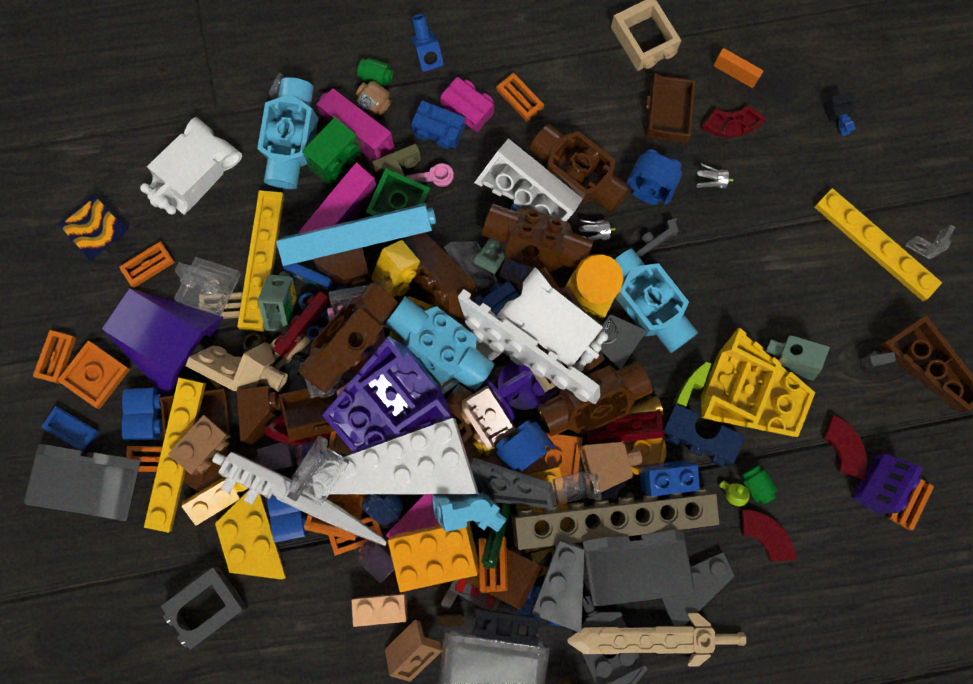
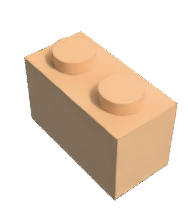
[352,593,408,627]

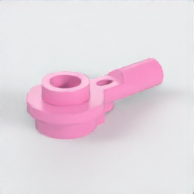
[406,163,454,187]

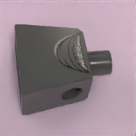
[591,315,646,370]

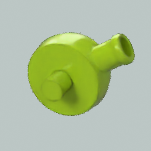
[719,480,750,506]

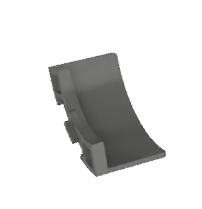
[24,444,141,521]
[583,530,695,606]

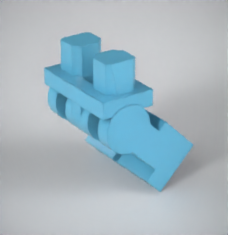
[431,492,506,532]

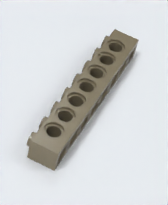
[511,488,720,550]

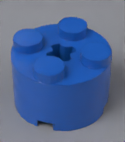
[627,149,682,205]
[496,420,555,473]

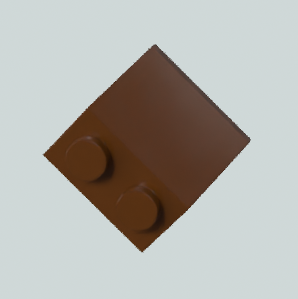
[314,247,373,293]
[237,386,281,446]

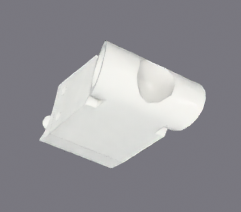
[140,117,242,215]
[496,267,608,372]

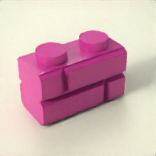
[440,77,494,132]

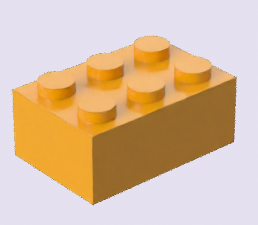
[388,521,479,592]

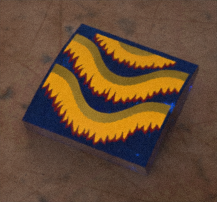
[57,194,128,261]

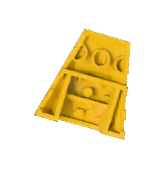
[701,328,815,437]

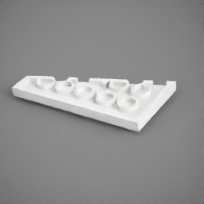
[458,289,600,404]
[310,418,479,494]

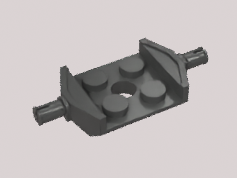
[573,595,647,684]

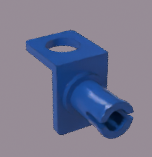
[411,14,444,72]

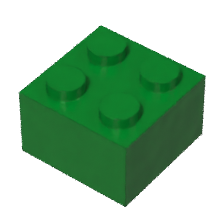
[302,117,362,187]
[366,168,430,217]

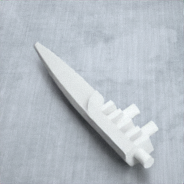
[213,452,386,546]

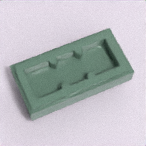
[474,238,507,274]

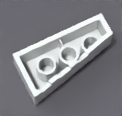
[474,139,583,222]

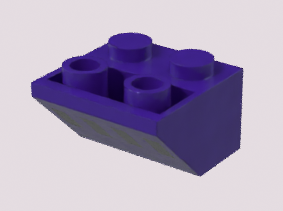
[852,454,923,514]

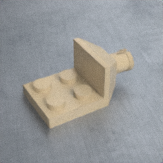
[186,342,288,392]

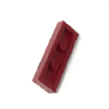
[273,291,331,359]
[587,412,664,445]

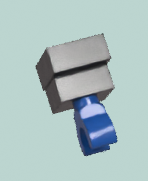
[823,92,856,136]

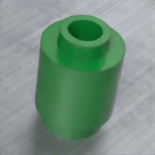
[357,58,393,87]
[742,465,778,505]

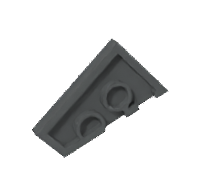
[470,457,556,509]
[531,539,584,633]
[660,552,734,626]

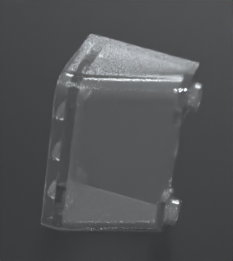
[438,630,550,684]

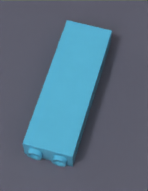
[276,203,436,266]

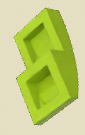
[672,362,711,407]

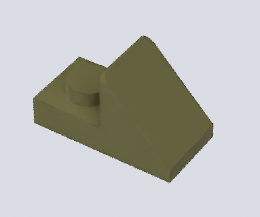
[372,144,421,177]

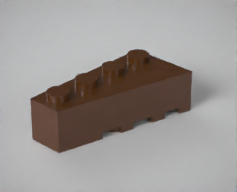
[396,232,475,324]
[877,315,973,413]

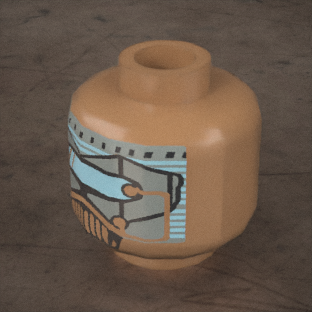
[356,81,392,116]

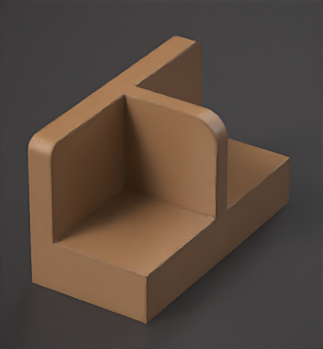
[385,620,442,682]

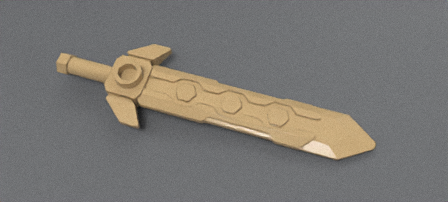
[568,613,746,666]

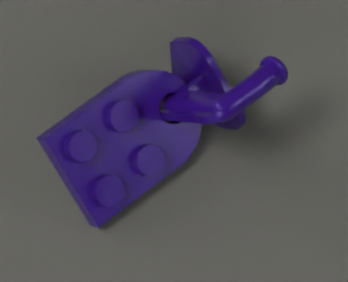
[478,362,561,422]

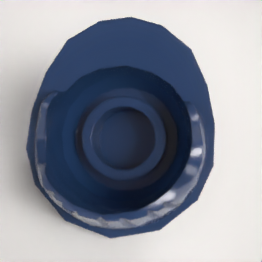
[361,494,403,527]

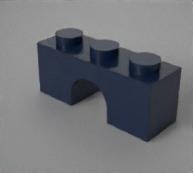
[663,404,745,467]

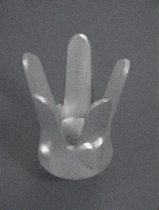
[696,163,733,189]
[579,219,615,240]

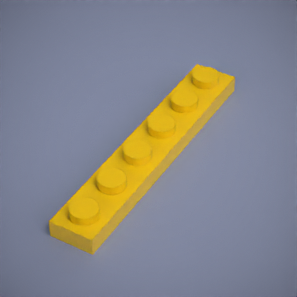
[814,188,942,301]
[237,190,284,332]
[144,378,206,533]

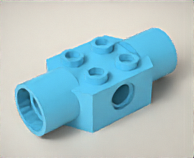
[257,78,318,189]
[614,248,698,353]
[384,296,495,392]

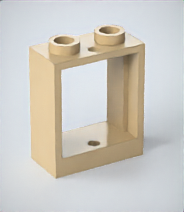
[611,0,681,71]

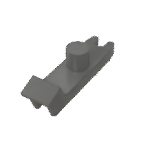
[636,218,679,259]

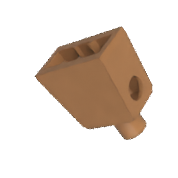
[578,442,642,494]

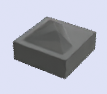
[860,351,896,368]

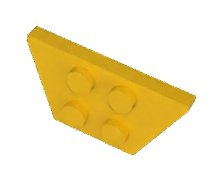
[215,491,287,579]

